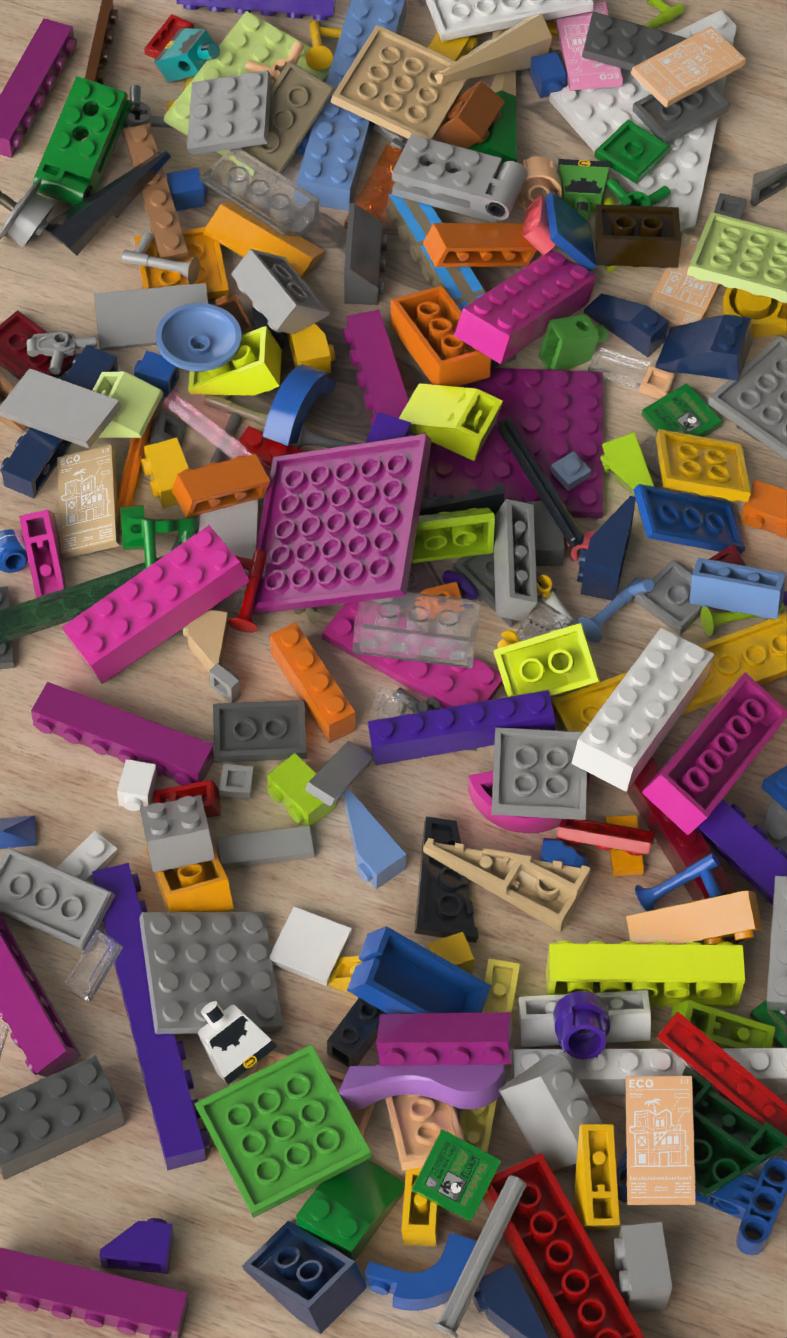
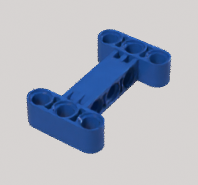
[616,1147,787,1255]

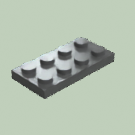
[582,11,687,71]

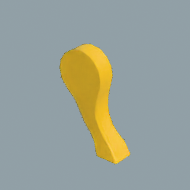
[721,288,787,338]

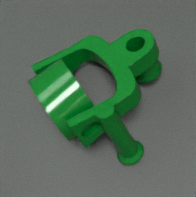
[120,505,199,570]

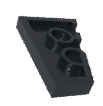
[419,483,505,516]

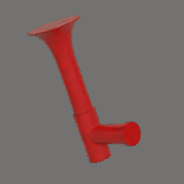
[227,550,267,633]

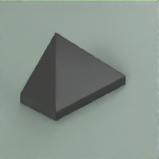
[750,164,787,207]

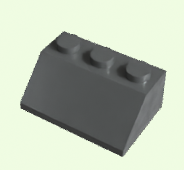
[344,203,387,305]

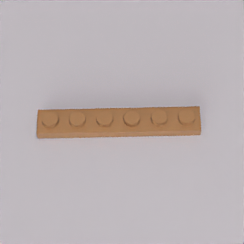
[123,123,188,261]

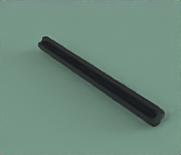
[497,418,584,547]

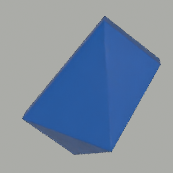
[0,815,37,849]

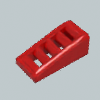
[154,779,221,818]

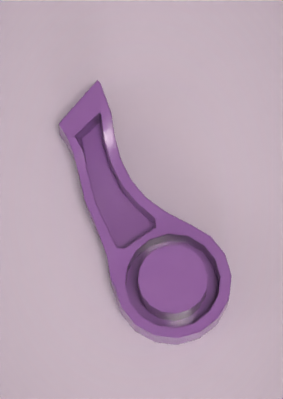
[339,1064,506,1112]

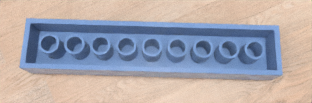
[296,0,407,211]

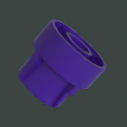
[553,991,610,1060]

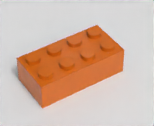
[391,285,491,387]

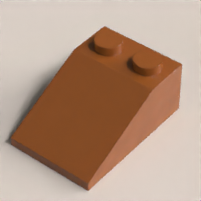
[433,80,505,149]

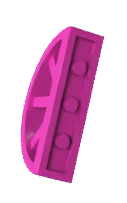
[468,771,590,833]

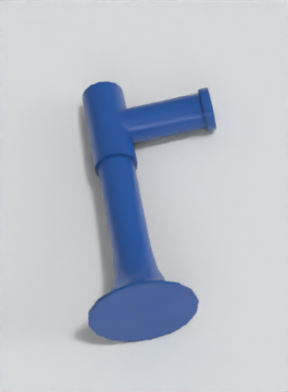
[635,853,723,912]

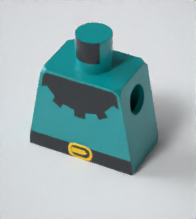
[154,28,220,82]

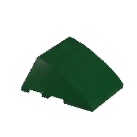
[682,1066,787,1198]

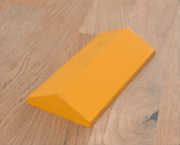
[203,197,325,279]

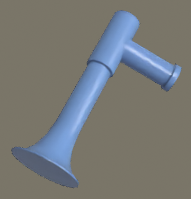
[577,578,654,642]

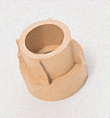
[516,156,562,210]

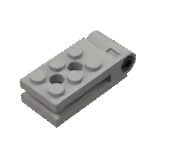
[392,134,528,223]

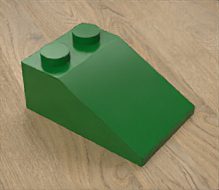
[296,1159,405,1261]

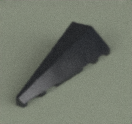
[45,150,171,256]

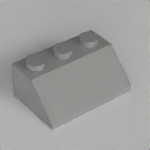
[231,249,330,334]
[498,1054,603,1171]

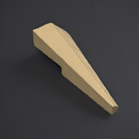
[435,13,552,84]
[423,838,591,933]

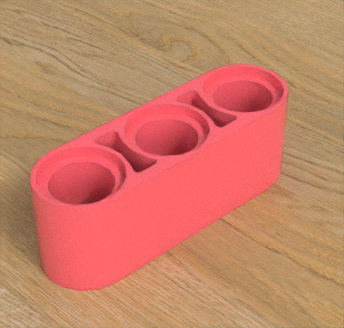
[523,195,556,255]

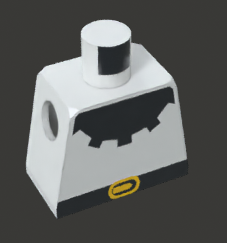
[198,1001,277,1085]

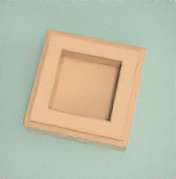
[639,366,676,399]

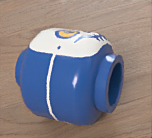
[0,529,29,573]

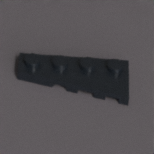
[414,816,479,943]

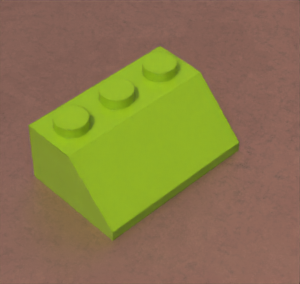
[412,508,495,563]

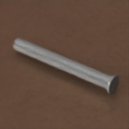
[432,1175,526,1338]

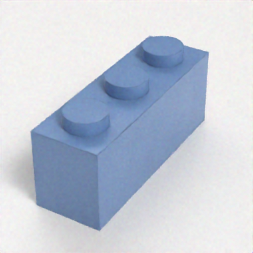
[689,558,786,619]

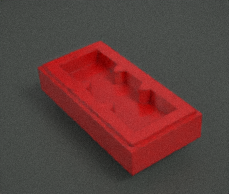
[144,14,194,59]

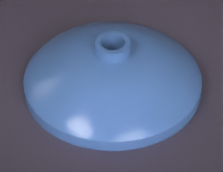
[156,303,242,371]

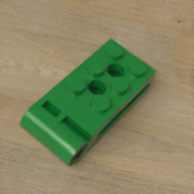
[33,76,133,206]

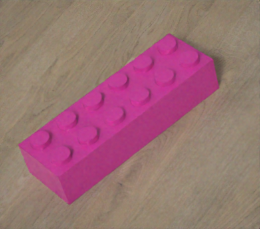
[454,250,597,364]
[62,525,250,684]
[642,672,787,835]

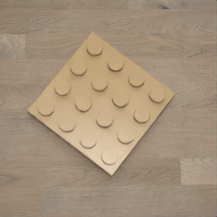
[331,25,470,140]

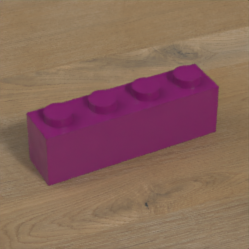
[376,1012,513,1066]

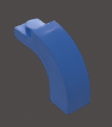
[263,364,336,446]
[365,1232,477,1311]

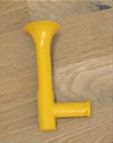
[306,20,342,71]

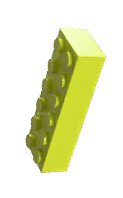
[546,940,745,1008]

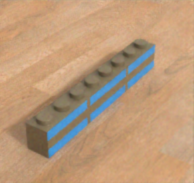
[386,193,516,368]

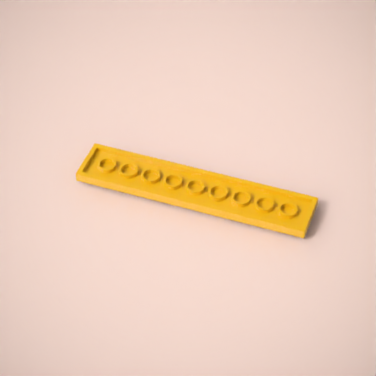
[551,613,787,732]

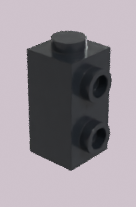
[327,998,387,1067]

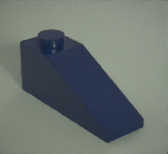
[583,293,669,358]
[472,1264,549,1338]

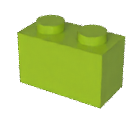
[267,753,336,828]

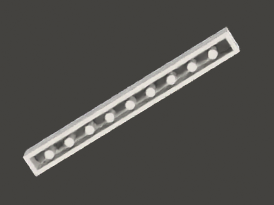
[511,1048,787,1095]

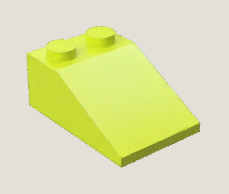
[188,326,282,396]
[493,623,600,697]

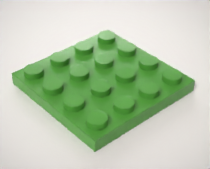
[195,1044,372,1218]

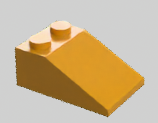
[146,845,234,912]

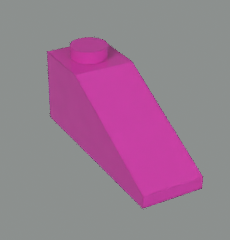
[19,509,67,603]

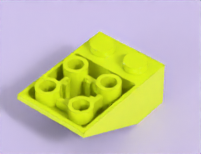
[399,383,503,461]

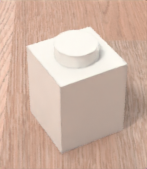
[117,759,158,811]

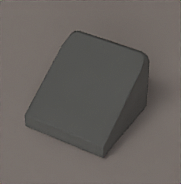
[148,412,187,446]

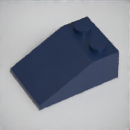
[656,314,752,381]
[577,496,636,601]
[242,1221,367,1334]

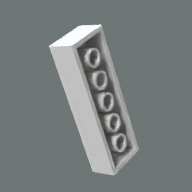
[572,628,715,792]

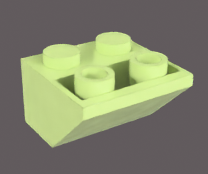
[92,371,164,438]

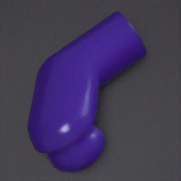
[442,570,478,607]

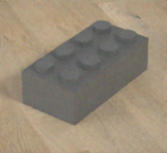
[0,1055,125,1180]

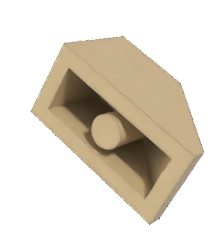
[183,610,229,672]

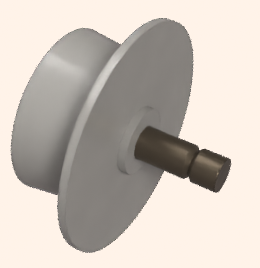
[0,178,56,249]

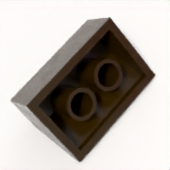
[594,204,681,268]

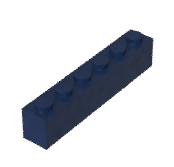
[0,345,118,499]

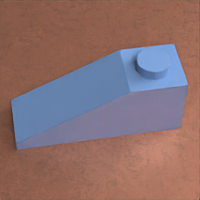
[344,789,407,889]

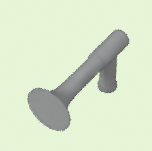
[121,232,200,284]

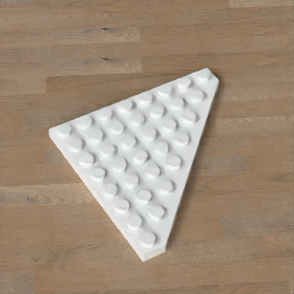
[549,10,737,237]

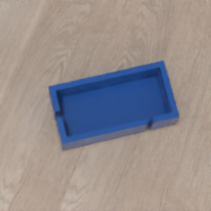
[347,926,491,1014]

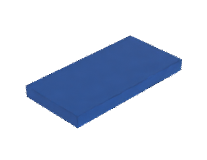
[633,484,745,555]

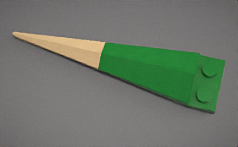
[468,71,517,165]

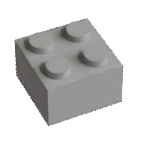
[140,795,215,873]
[612,1222,672,1313]

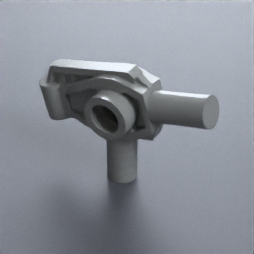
[27,331,97,374]

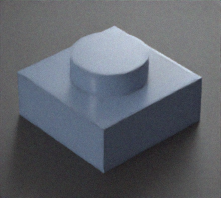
[550,451,591,491]

